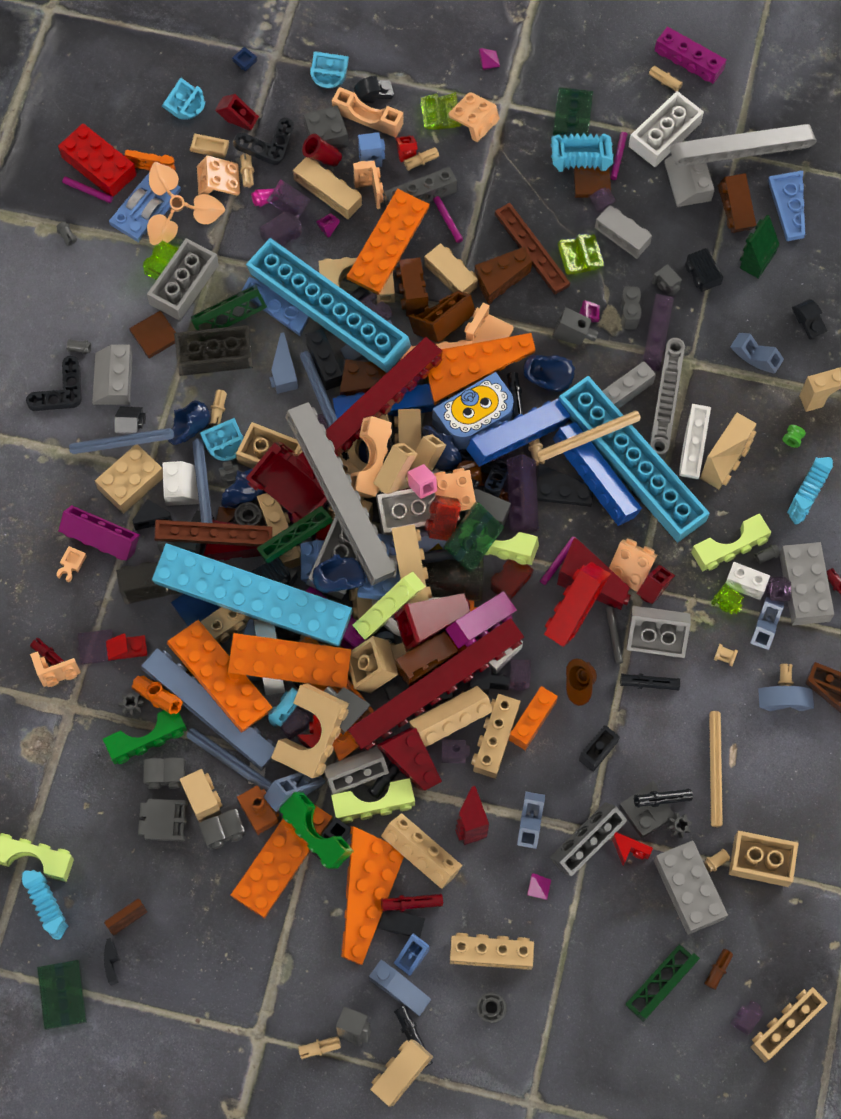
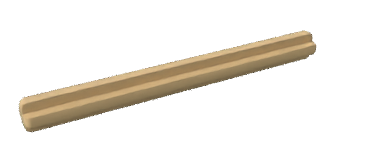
[537,411,641,462]
[709,711,723,827]

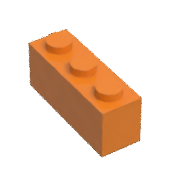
[509,686,558,751]

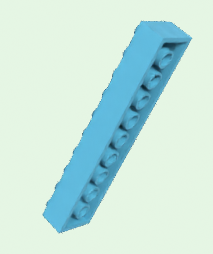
[246,238,411,373]
[559,376,710,543]
[152,543,353,648]

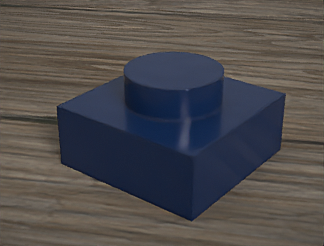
[232,47,257,71]

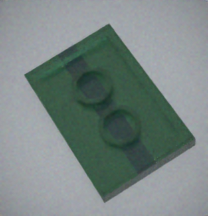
[553,87,593,137]
[443,502,504,572]
[37,960,87,1030]

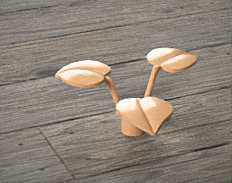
[147,162,225,245]

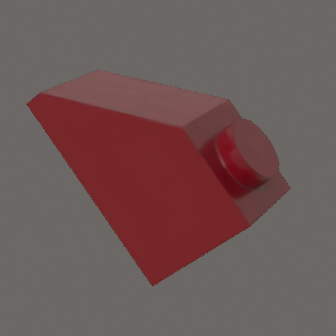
[215,94,259,131]
[636,565,676,604]

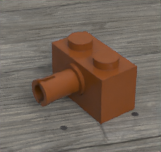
[237,785,279,835]

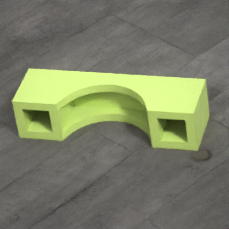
[691,513,771,572]
[457,518,539,565]
[353,572,426,640]
[331,778,415,824]
[0,833,74,882]

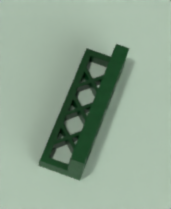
[190,284,267,340]
[257,506,333,563]
[625,944,700,1022]

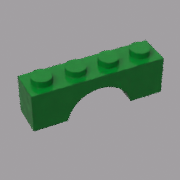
[103,710,187,765]
[279,792,354,869]

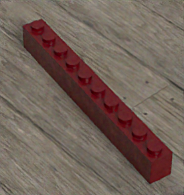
[296,337,443,480]
[347,618,524,751]

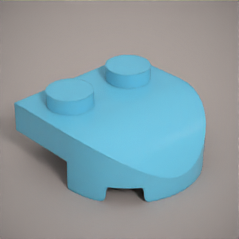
[310,51,349,89]
[161,78,205,120]
[200,418,244,461]
[268,687,298,728]

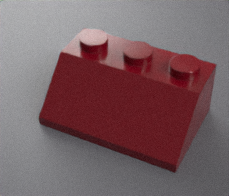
[455,786,489,845]

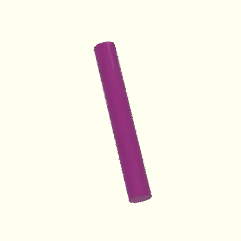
[610,132,628,180]
[62,176,113,203]
[433,196,463,243]
[540,536,575,585]

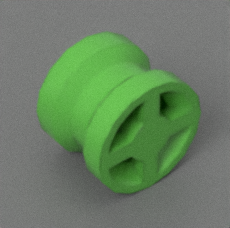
[783,425,806,448]

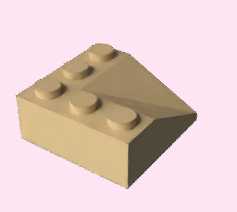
[700,413,757,490]

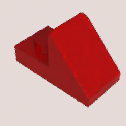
[396,135,418,162]
[106,633,147,661]
[297,715,322,748]
[612,832,653,866]

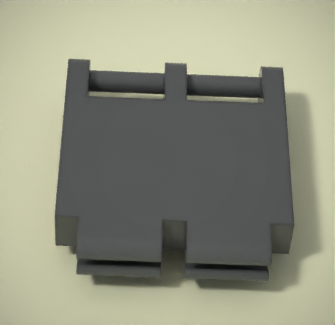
[138,799,188,842]

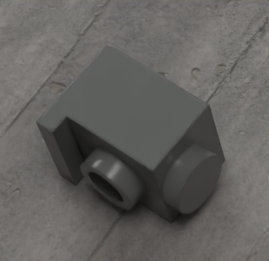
[652,264,682,296]

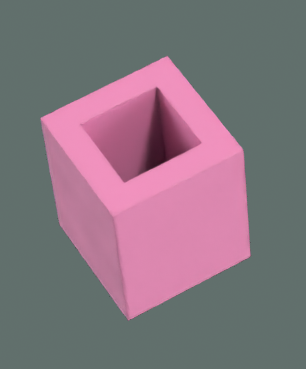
[407,464,437,499]

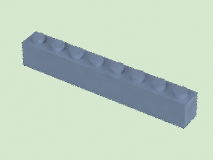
[141,648,276,771]

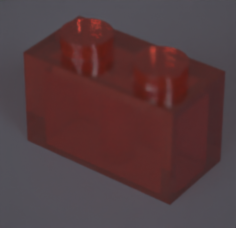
[425,495,461,542]
[490,559,534,601]

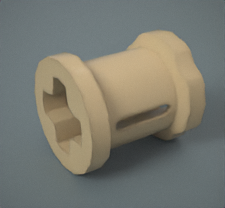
[714,644,738,667]

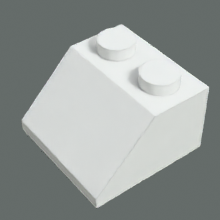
[163,461,199,506]

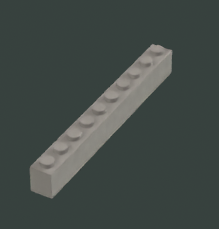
[286,402,396,586]

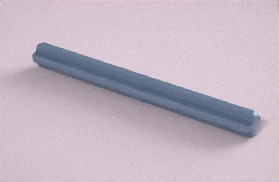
[300,351,337,427]
[69,428,174,454]
[192,438,213,523]
[186,728,272,792]

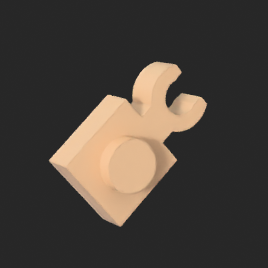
[57,546,87,583]

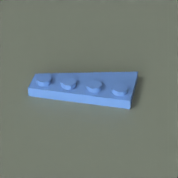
[768,170,805,241]
[242,277,310,336]

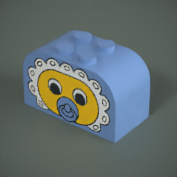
[432,372,513,451]

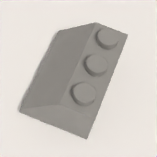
[664,155,714,207]
[92,345,133,405]
[627,606,691,658]

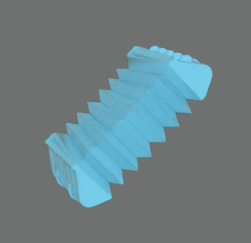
[551,133,614,172]
[787,457,833,524]
[22,870,69,940]

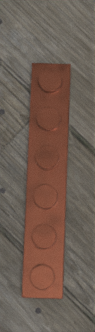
[495,203,570,295]
[154,520,272,547]

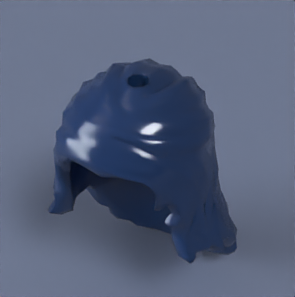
[523,355,575,392]
[168,400,211,445]
[421,425,462,472]
[221,469,267,508]
[312,554,366,593]

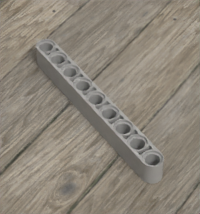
[670,124,816,166]

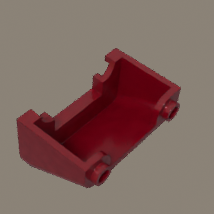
[246,442,328,523]

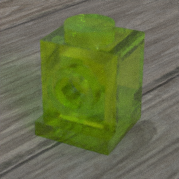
[711,583,744,615]

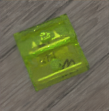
[421,92,462,130]
[558,234,604,275]

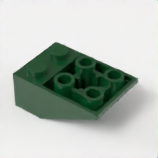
[740,215,780,279]

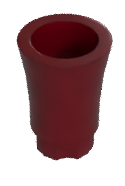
[302,134,342,167]

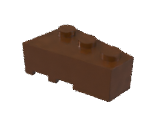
[717,173,756,233]
[474,247,532,305]
[396,257,428,317]
[408,291,475,343]
[340,359,394,396]
[396,632,458,687]
[805,662,841,713]

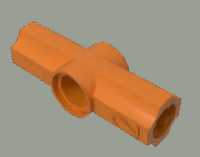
[131,676,183,714]

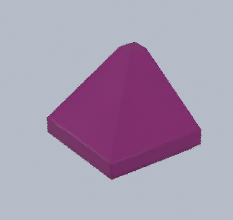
[479,48,500,70]
[316,213,340,237]
[579,300,600,323]
[527,873,551,900]

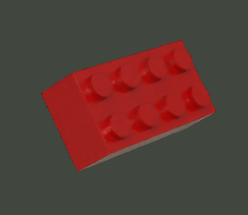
[58,123,137,197]
[544,562,611,647]

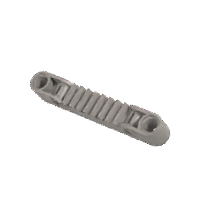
[649,338,685,460]

